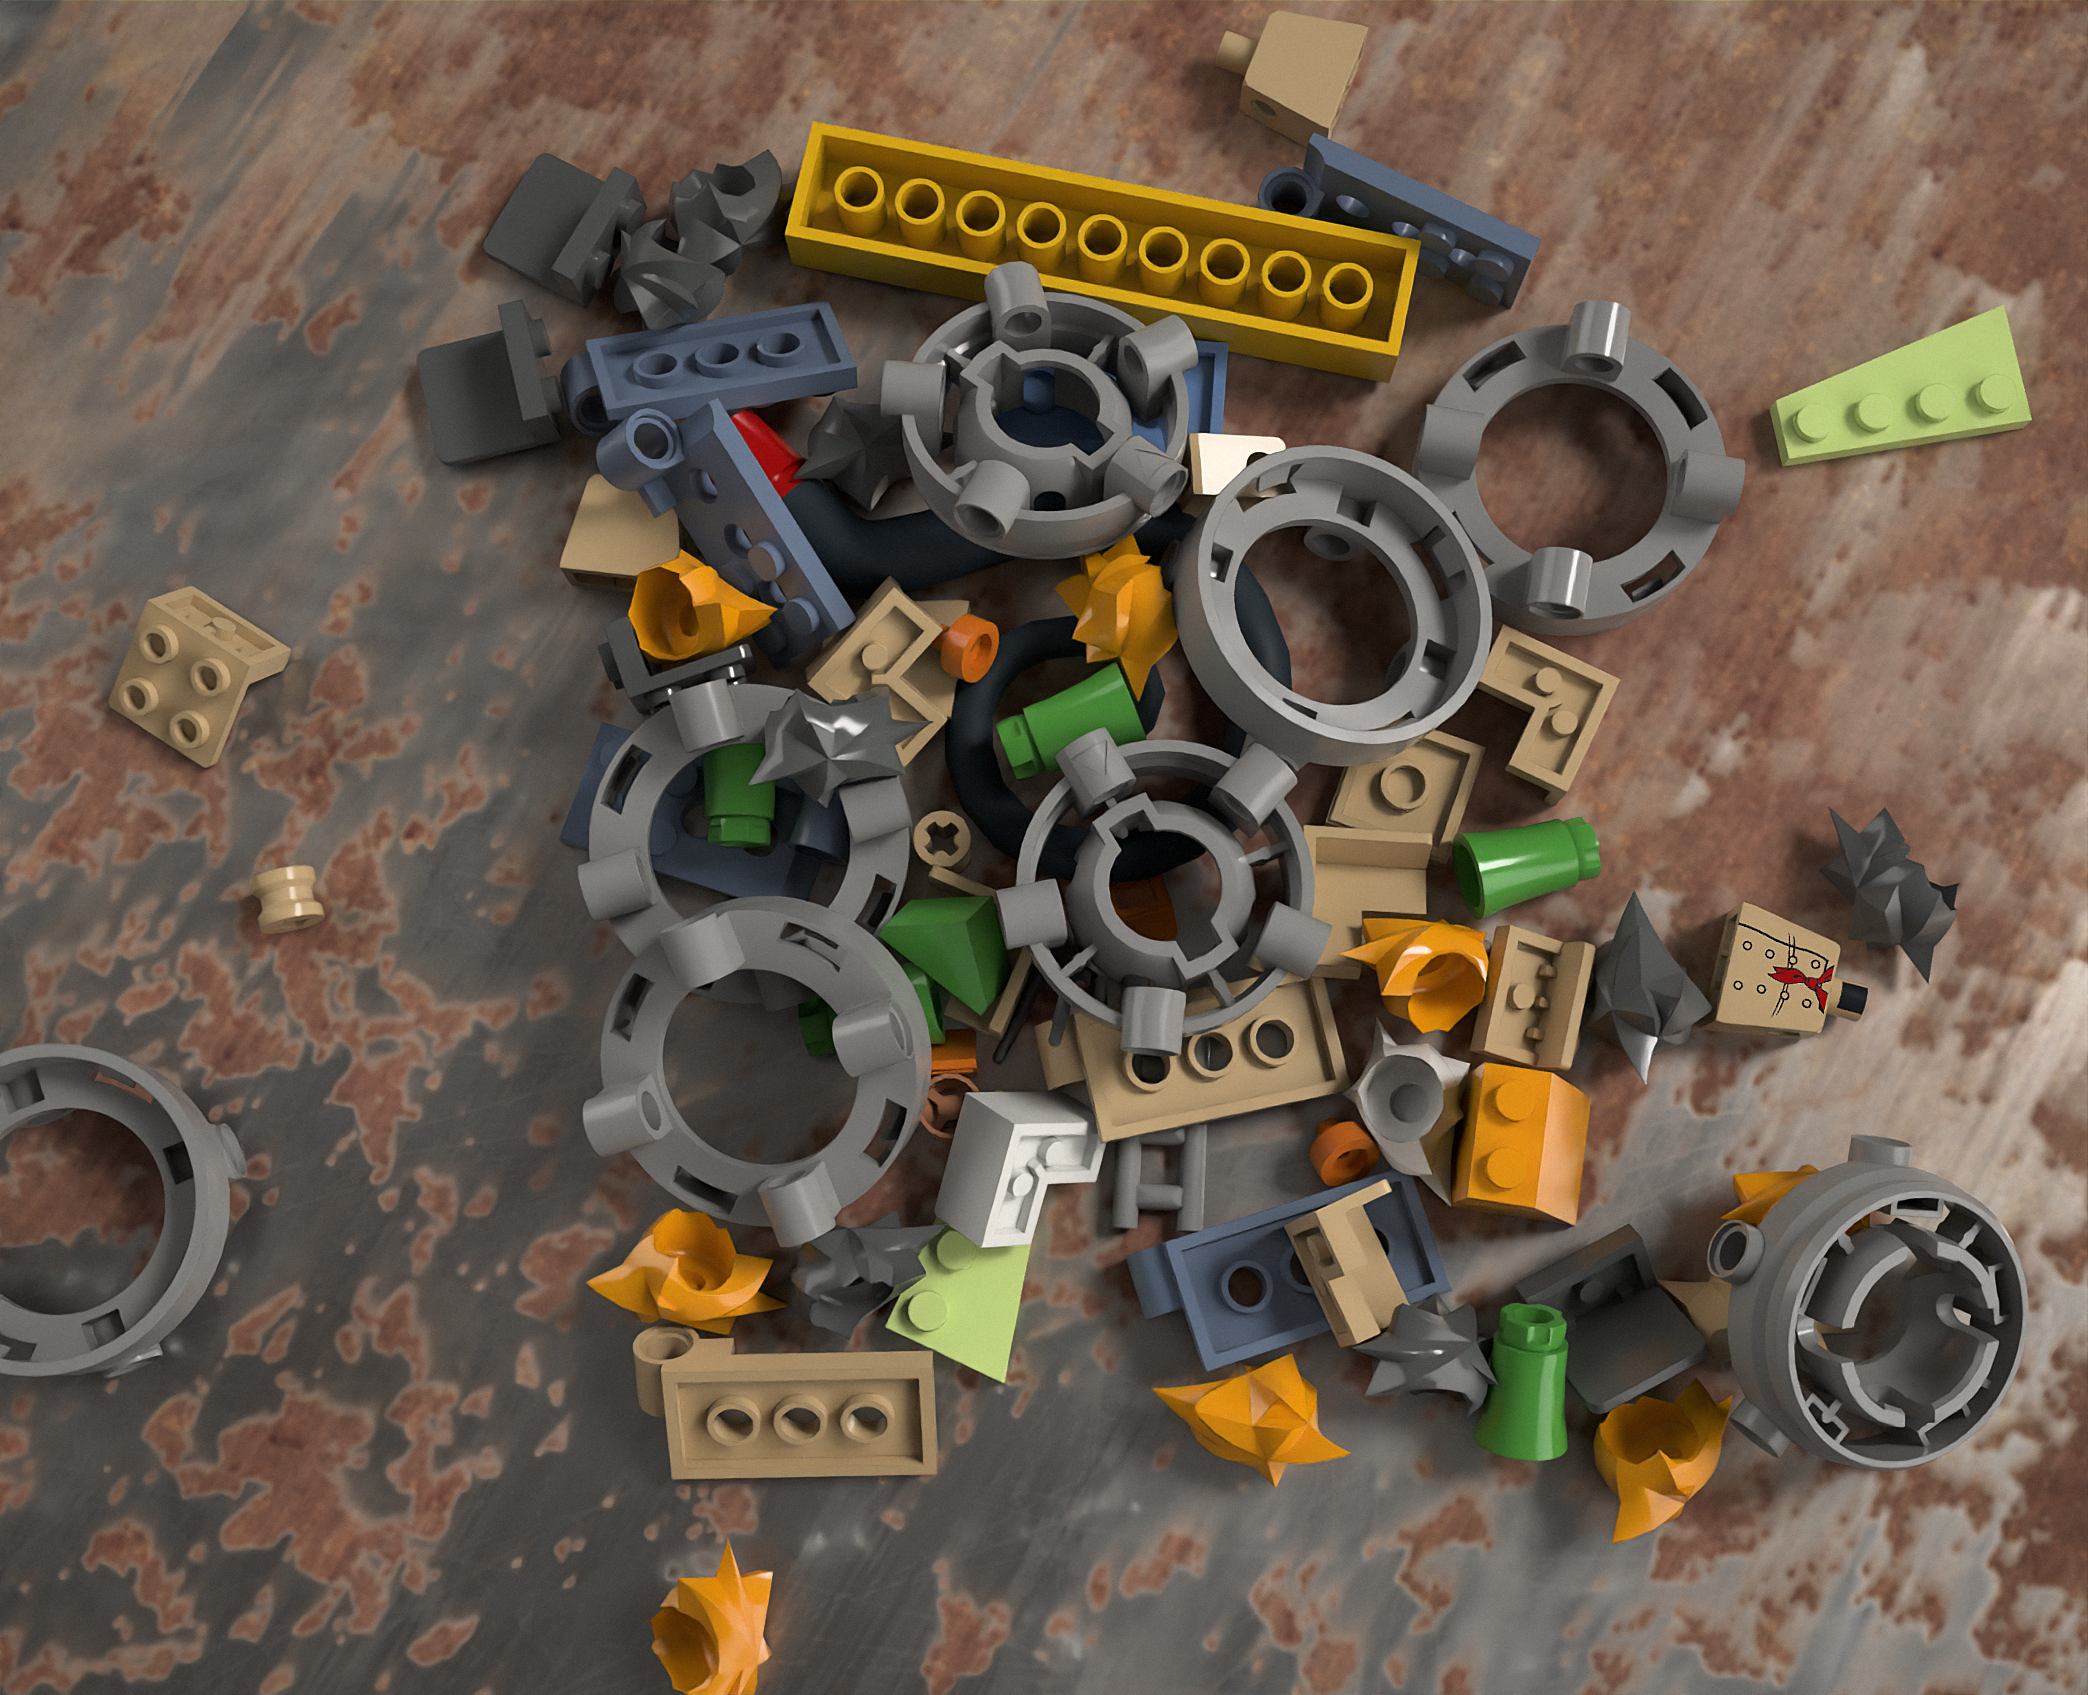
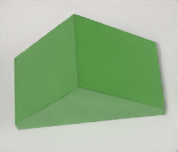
[878,895,1011,1016]

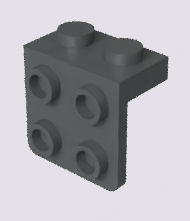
[484,153,647,309]
[416,299,565,466]
[597,616,757,716]
[1514,1224,1709,1414]

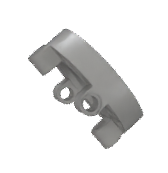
[1411,300,1745,636]
[1158,445,1492,776]
[578,678,913,1012]
[583,896,932,1247]
[0,1043,247,1378]

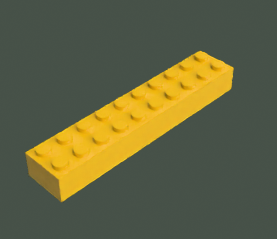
[784,121,1421,383]

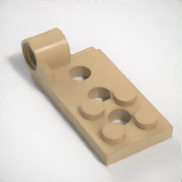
[1034,971,1351,1144]
[633,1323,938,1480]

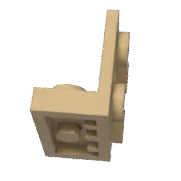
[109,585,292,768]

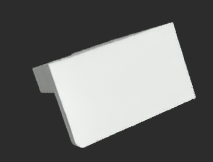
[934,1091,1107,1248]

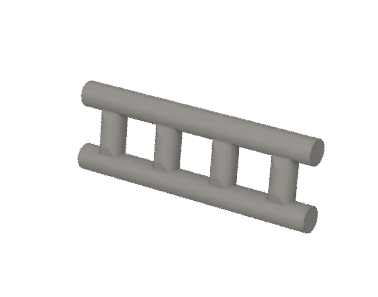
[1112,974,1210,1232]

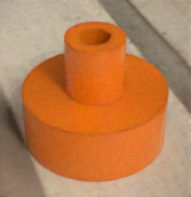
[931,614,999,683]
[1309,1118,1380,1187]

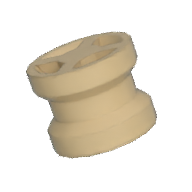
[249,865,325,934]

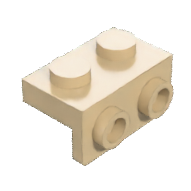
[1470,925,1596,1071]

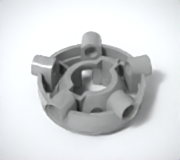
[880,261,1198,559]
[995,727,1332,1056]
[1707,1134,2029,1472]

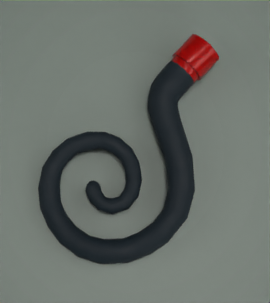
[708,409,1292,884]

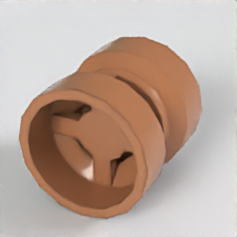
[920,1073,979,1143]

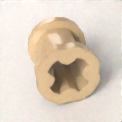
[913,810,972,874]

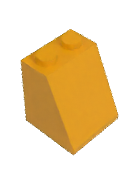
[1444,1062,1591,1227]

